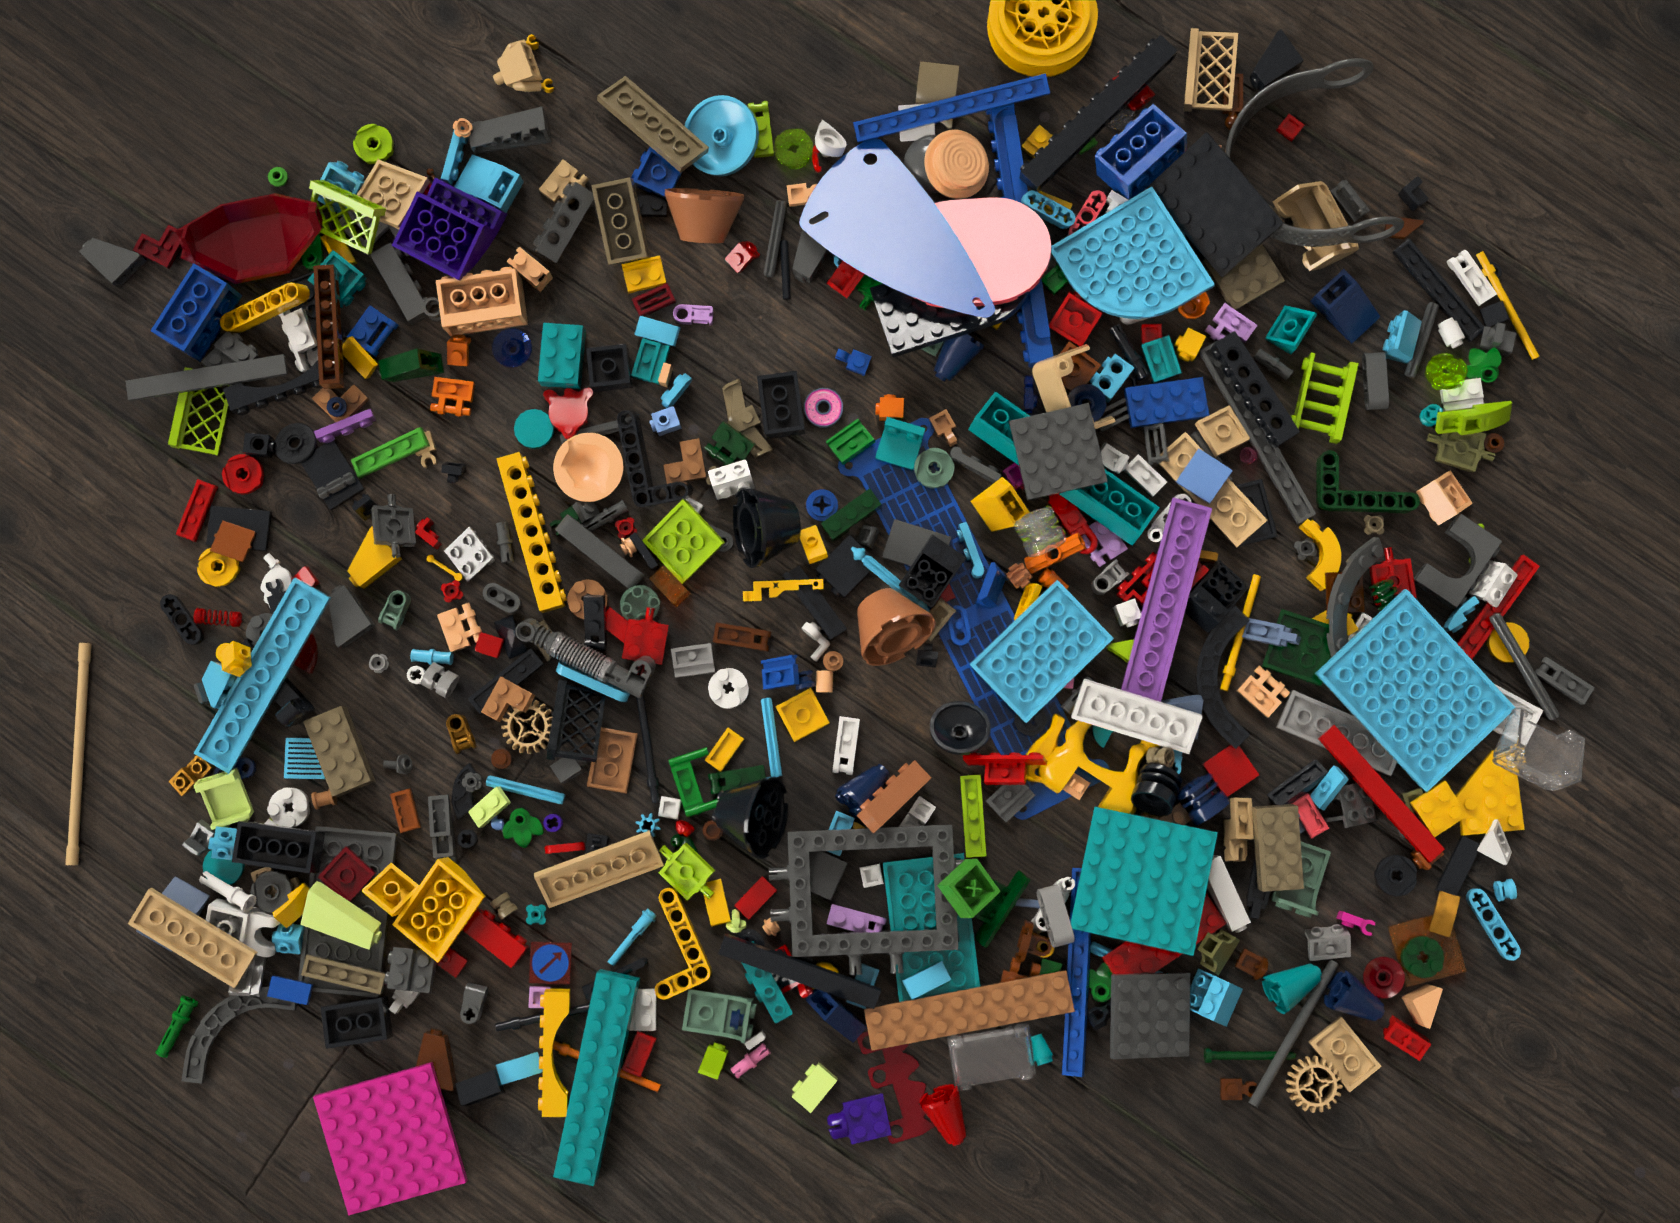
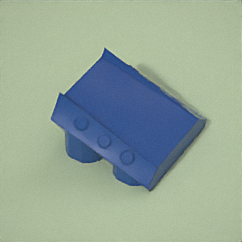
[975,562,1008,609]

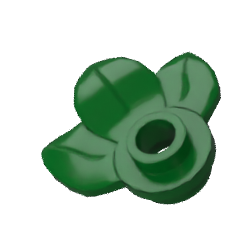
[1462,347,1502,383]
[502,808,543,848]
[1089,962,1112,1002]

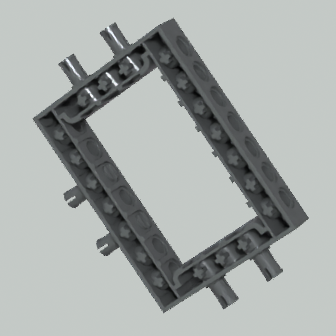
[769,825,974,975]

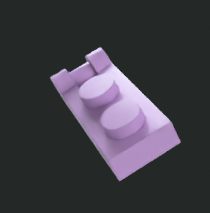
[827,904,887,933]

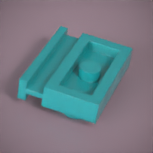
[1141,335,1182,383]
[631,338,670,385]

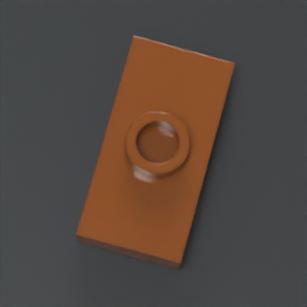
[390,788,421,833]

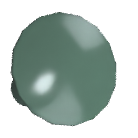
[620,585,660,620]

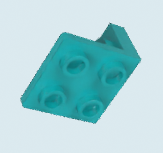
[875,417,925,470]

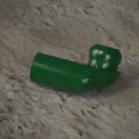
[670,834,699,854]

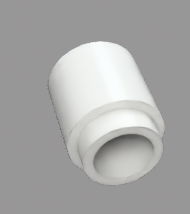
[1438,317,1465,349]

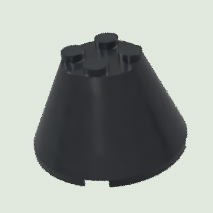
[712,777,788,859]

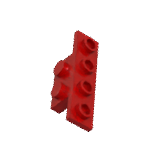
[963,752,1047,785]

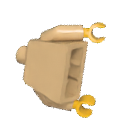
[493,34,554,93]

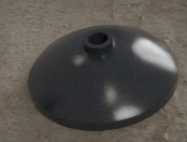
[930,701,991,755]

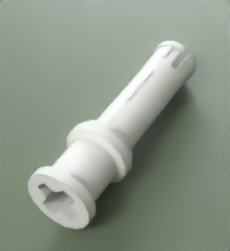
[199,871,256,912]

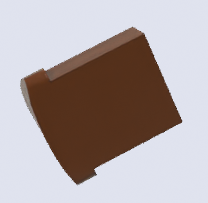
[1235,948,1268,980]

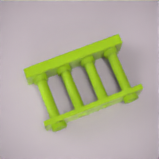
[1291,352,1359,444]

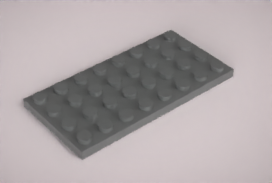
[298,826,398,997]

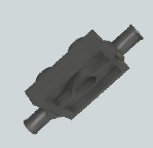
[371,494,416,558]

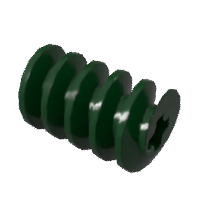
[1369,579,1399,611]

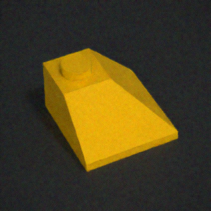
[362,863,419,917]

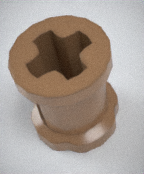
[311,789,337,810]

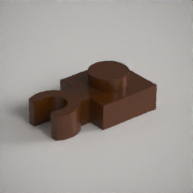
[1220,1078,1257,1100]

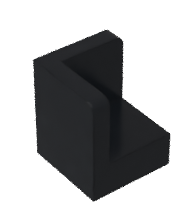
[1398,176,1428,212]

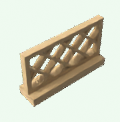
[1184,28,1238,112]

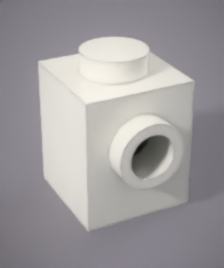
[1113,598,1141,628]

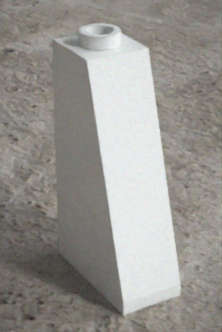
[1207,855,1251,933]

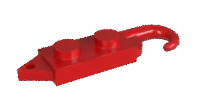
[1048,494,1098,554]

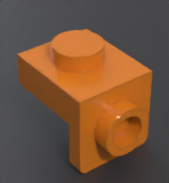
[447,334,471,366]

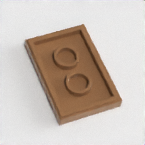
[587,727,638,794]

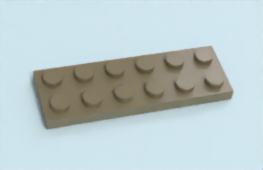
[597,76,709,173]

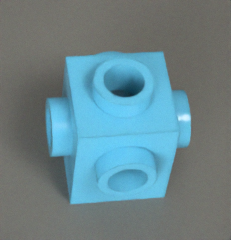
[208,826,237,860]
[272,923,304,954]

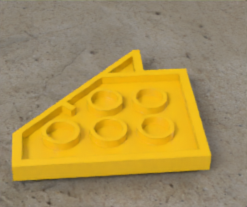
[1455,748,1525,836]

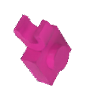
[1336,911,1375,936]

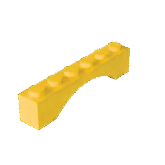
[538,989,571,1117]

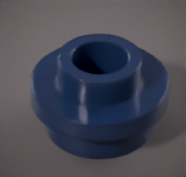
[327,397,347,417]
[730,1009,744,1030]

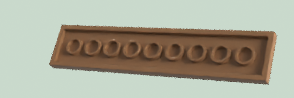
[864,970,1075,1051]

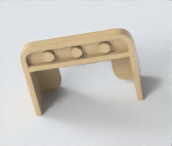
[1272,181,1359,271]

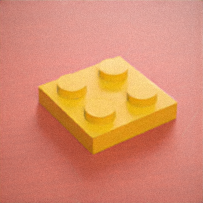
[1410,781,1468,837]

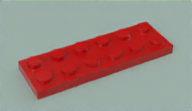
[1102,894,1227,974]

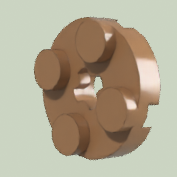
[567,579,608,620]

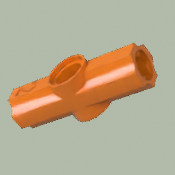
[1024,533,1086,574]

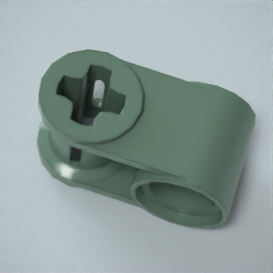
[378,590,411,631]

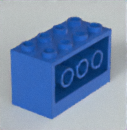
[1095,104,1187,200]
[150,263,242,362]

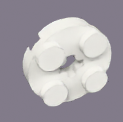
[708,668,749,709]
[267,788,310,828]

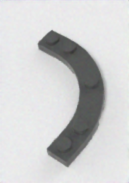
[1326,537,1385,658]
[181,986,297,1084]

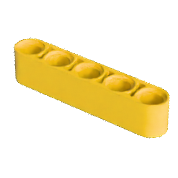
[220,282,310,333]

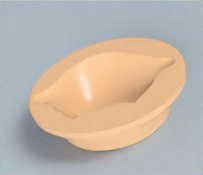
[924,130,989,199]
[553,433,624,502]

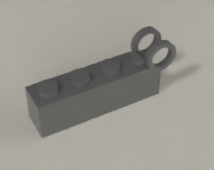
[370,242,441,326]

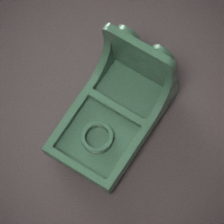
[1271,842,1331,918]
[682,988,757,1044]

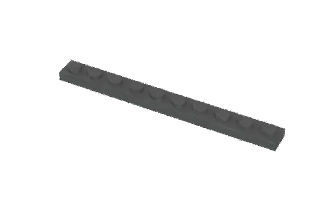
[1198,341,1316,525]

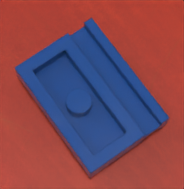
[761,655,800,690]

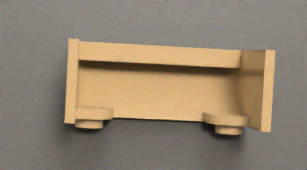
[1032,344,1115,429]

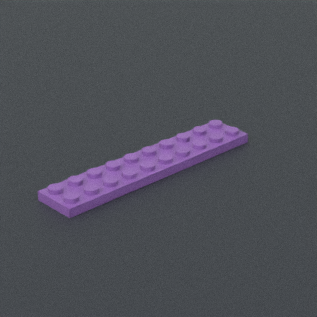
[1121,498,1212,702]

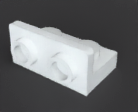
[1468,560,1517,607]

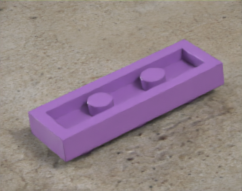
[314,409,376,443]

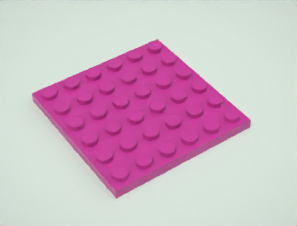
[313,1062,468,1216]

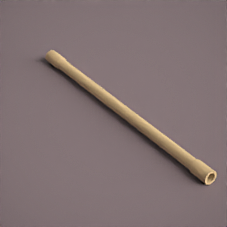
[65,643,92,865]

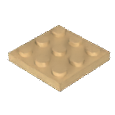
[351,159,430,229]

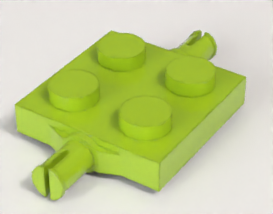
[659,843,715,901]

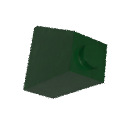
[379,348,444,382]

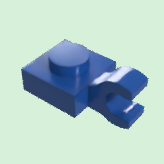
[835,349,872,376]

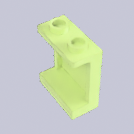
[193,768,254,830]

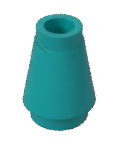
[1030,1034,1053,1066]

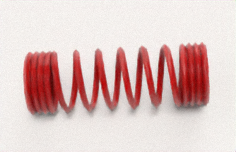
[194,608,242,627]

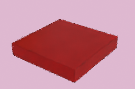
[1202,745,1259,797]

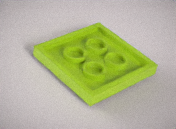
[642,499,725,584]

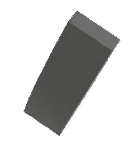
[428,795,457,864]

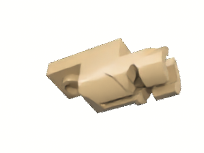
[1223,798,1254,862]

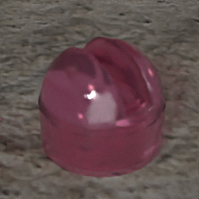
[1240,447,1258,464]

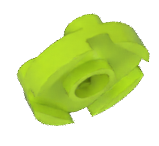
[353,124,394,165]

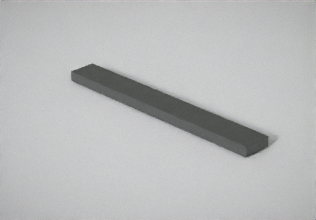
[125,354,288,402]

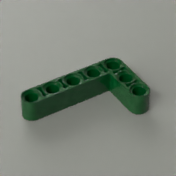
[1316,450,1420,513]

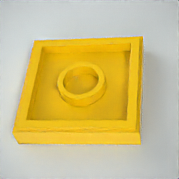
[775,688,830,742]

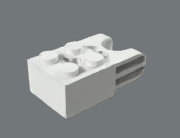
[206,898,280,957]

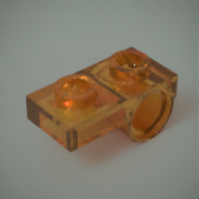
[649,565,691,608]

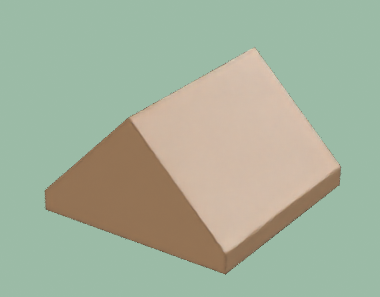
[1402,984,1443,1029]

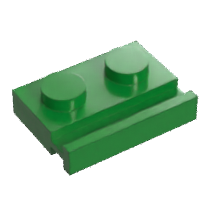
[826,419,875,465]

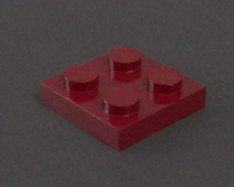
[318,846,377,902]

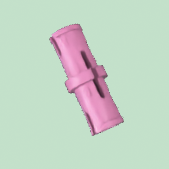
[730,1043,771,1079]

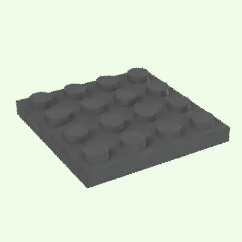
[1009,403,1108,501]
[1110,972,1190,1059]

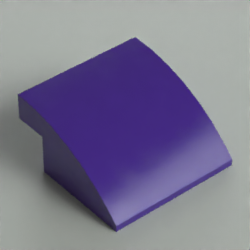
[392,177,507,281]

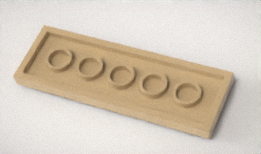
[1159,432,1268,548]
[534,830,664,908]
[128,888,258,988]

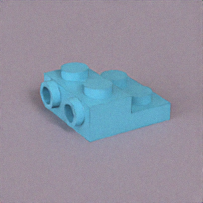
[318,161,365,216]

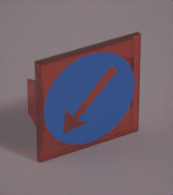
[529,942,572,984]

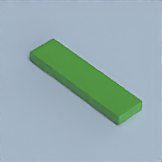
[351,427,430,478]

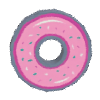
[804,388,843,428]

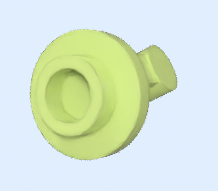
[726,909,747,933]

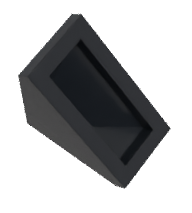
[494,615,528,659]

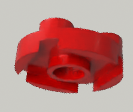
[222,454,264,495]

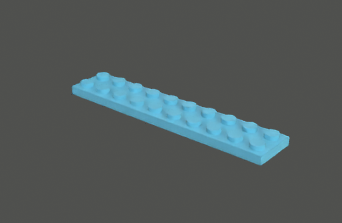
[194,577,331,774]

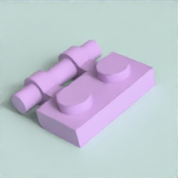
[1205,303,1257,343]
[1081,521,1128,567]

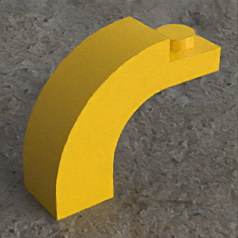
[1298,519,1341,591]

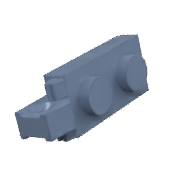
[1242,618,1301,647]

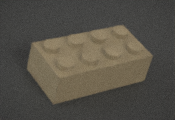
[591,177,650,265]
[303,706,376,797]
[1252,804,1304,892]

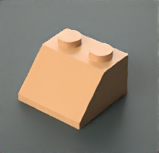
[1416,470,1473,525]

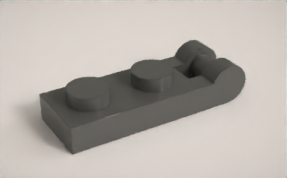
[950,447,1001,483]
[1535,657,1595,705]

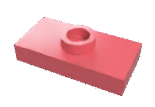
[1292,793,1329,839]

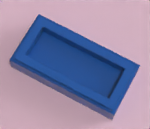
[267,976,313,1005]

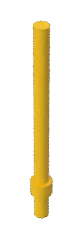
[1476,251,1539,360]
[1220,574,1261,691]

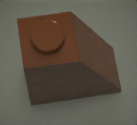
[416,1028,457,1091]

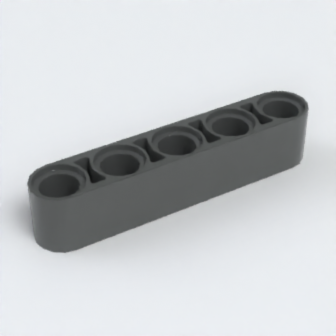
[555,514,645,589]

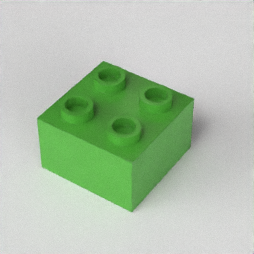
[937,859,1001,918]

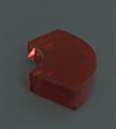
[294,633,318,675]

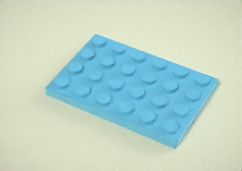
[969,580,1114,723]

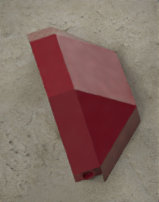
[176,193,323,284]

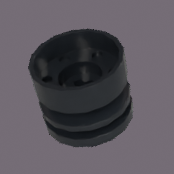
[1131,763,1182,817]

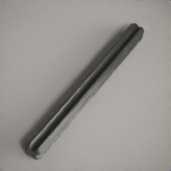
[1489,613,1560,720]

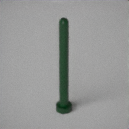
[1204,1048,1296,1063]

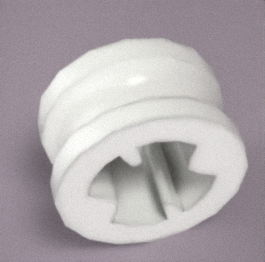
[407,666,426,684]

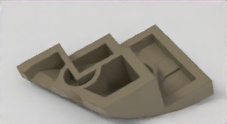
[915,61,959,129]

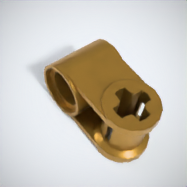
[446,714,477,754]

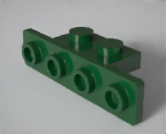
[974,870,1030,948]

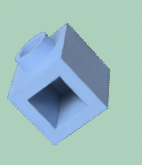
[649,406,682,436]

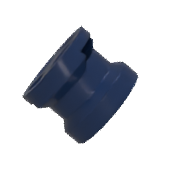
[795,670,816,690]

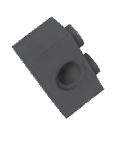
[550,758,587,784]

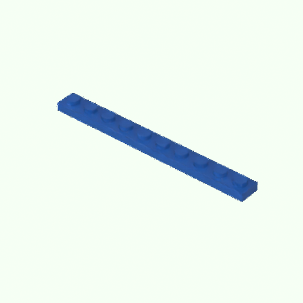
[853,73,1050,143]
[1062,868,1091,1077]

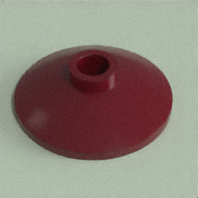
[1363,957,1405,998]

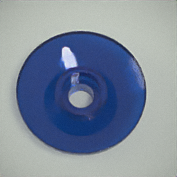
[492,328,532,368]

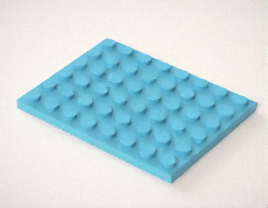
[1315,589,1516,792]

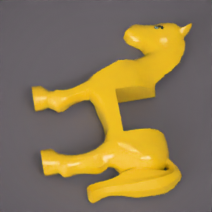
[1025,714,1161,816]

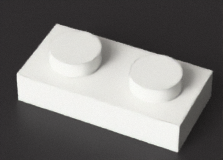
[1124,454,1167,497]

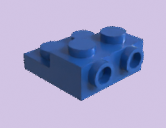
[632,147,683,199]

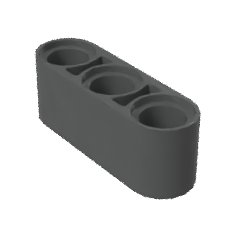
[1362,352,1389,410]

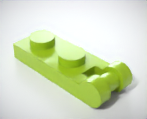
[748,101,774,158]

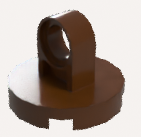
[1015,920,1052,962]

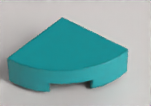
[1092,725,1113,748]

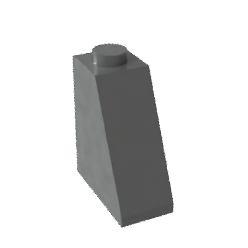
[79,238,147,288]
[329,585,376,649]

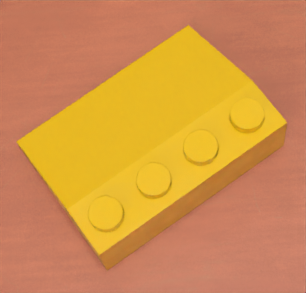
[392,857,486,963]

